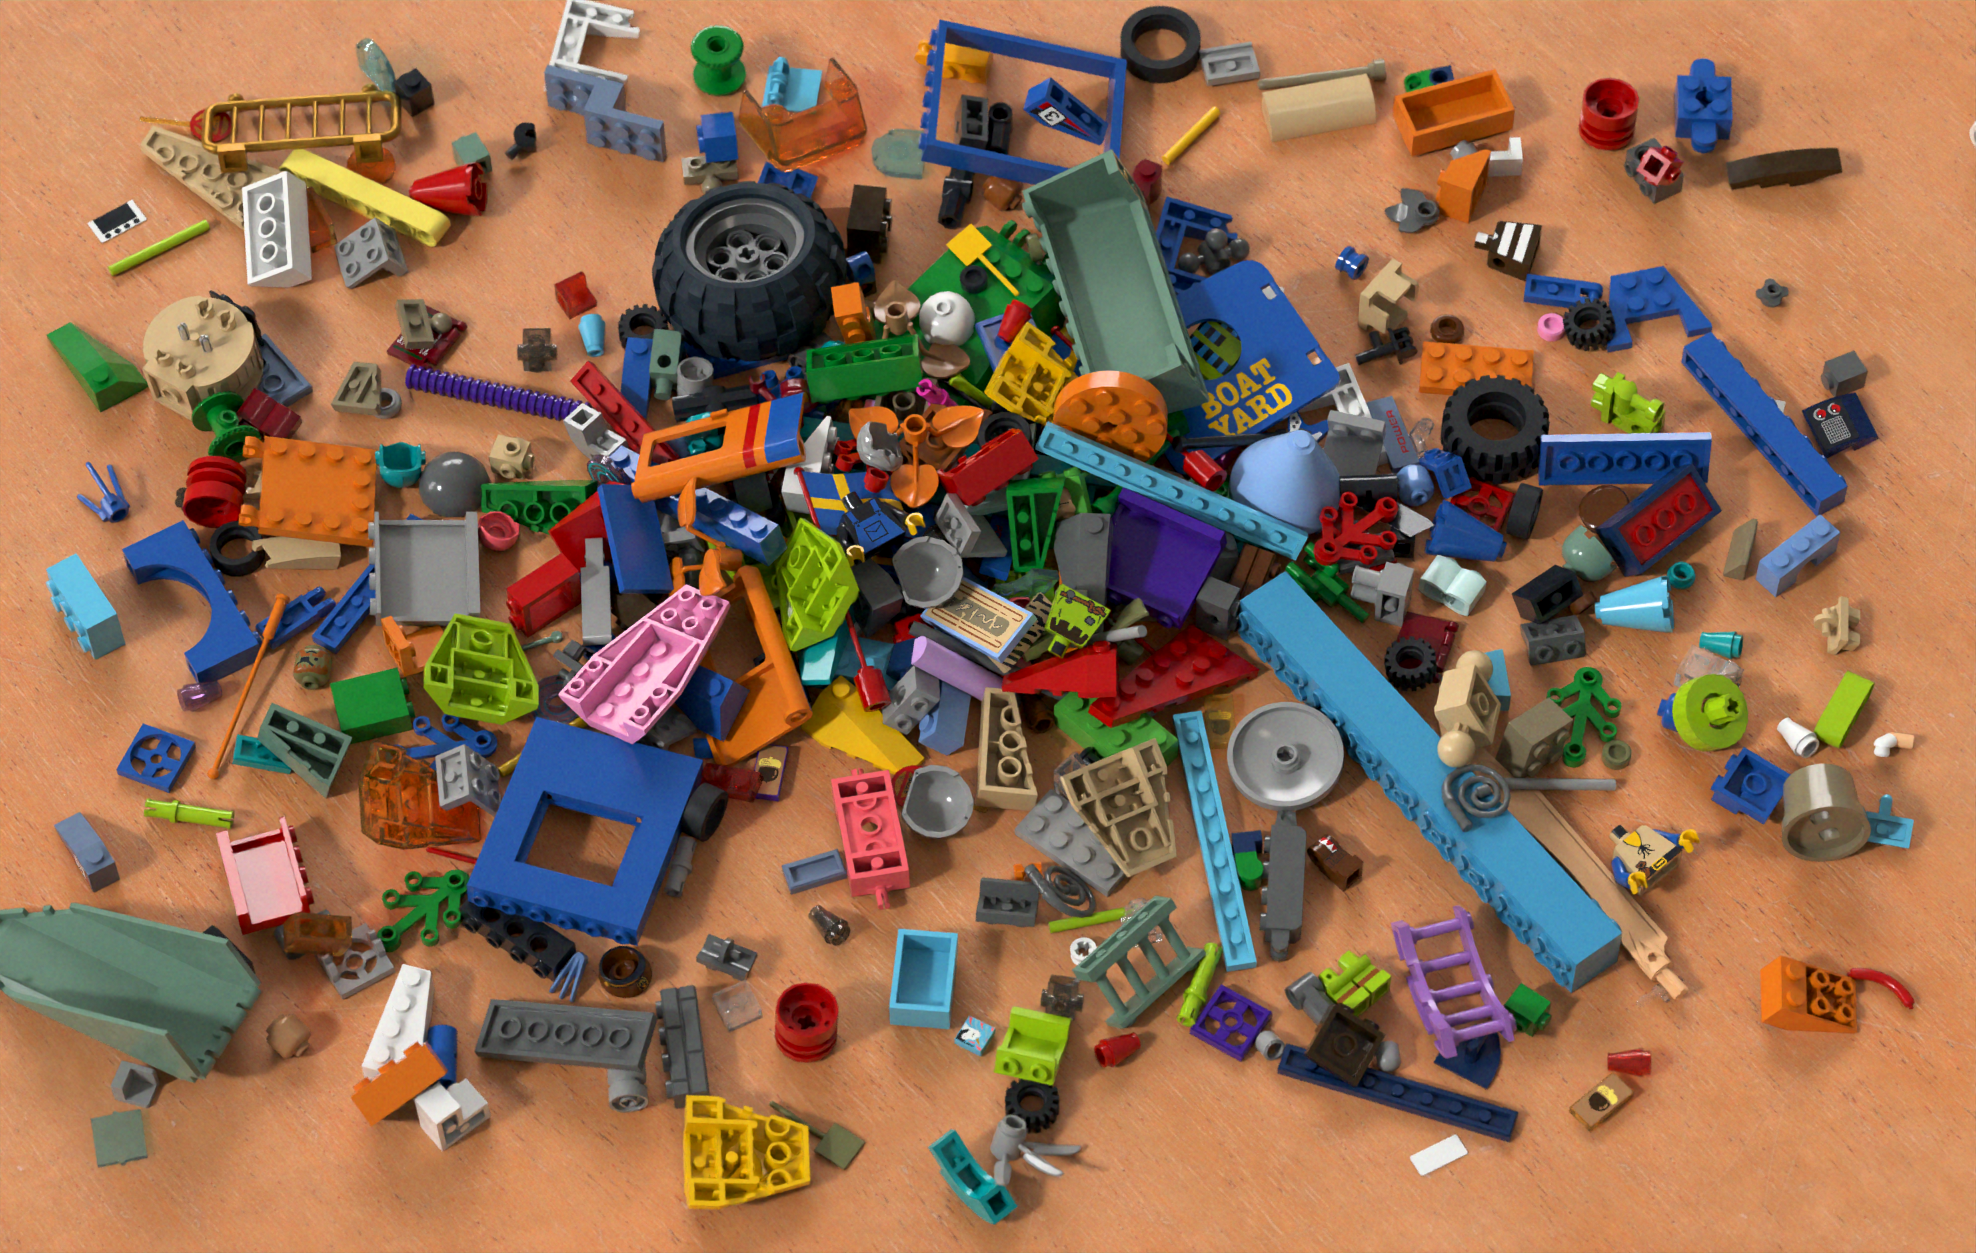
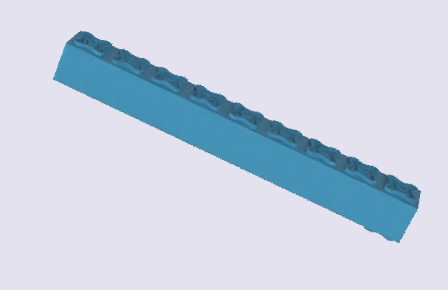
[1238,571,1622,993]

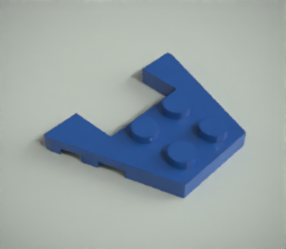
[1606,266,1712,353]

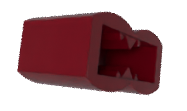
[1133,159,1162,211]
[236,388,302,442]

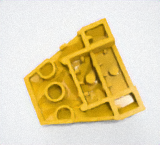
[984,321,1078,425]
[683,1095,810,1209]

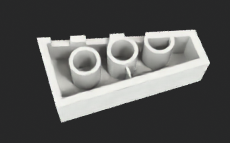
[362,964,434,1096]

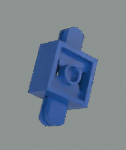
[1674,58,1733,154]

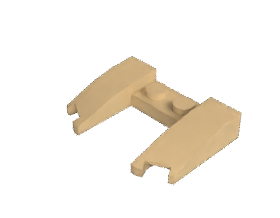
[245,471,341,569]

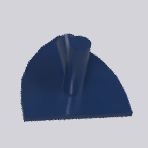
[1433,1023,1501,1090]

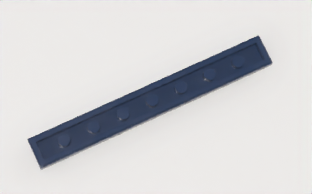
[1277,1043,1518,1142]

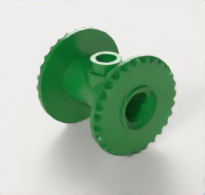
[691,25,746,96]
[191,391,261,463]

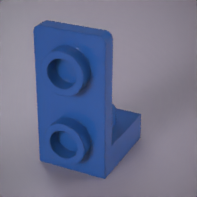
[1419,448,1472,499]

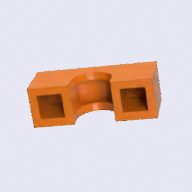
[831,282,876,344]

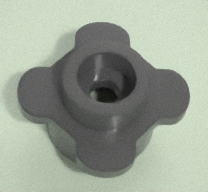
[1756,279,1789,307]

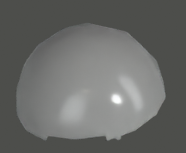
[892,536,964,609]
[901,765,974,839]

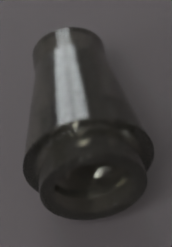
[808,905,850,946]

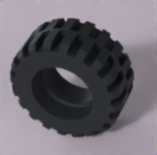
[1440,375,1550,484]

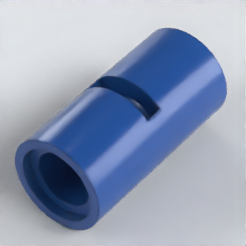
[427,1025,458,1090]

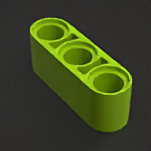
[1813,671,1875,749]

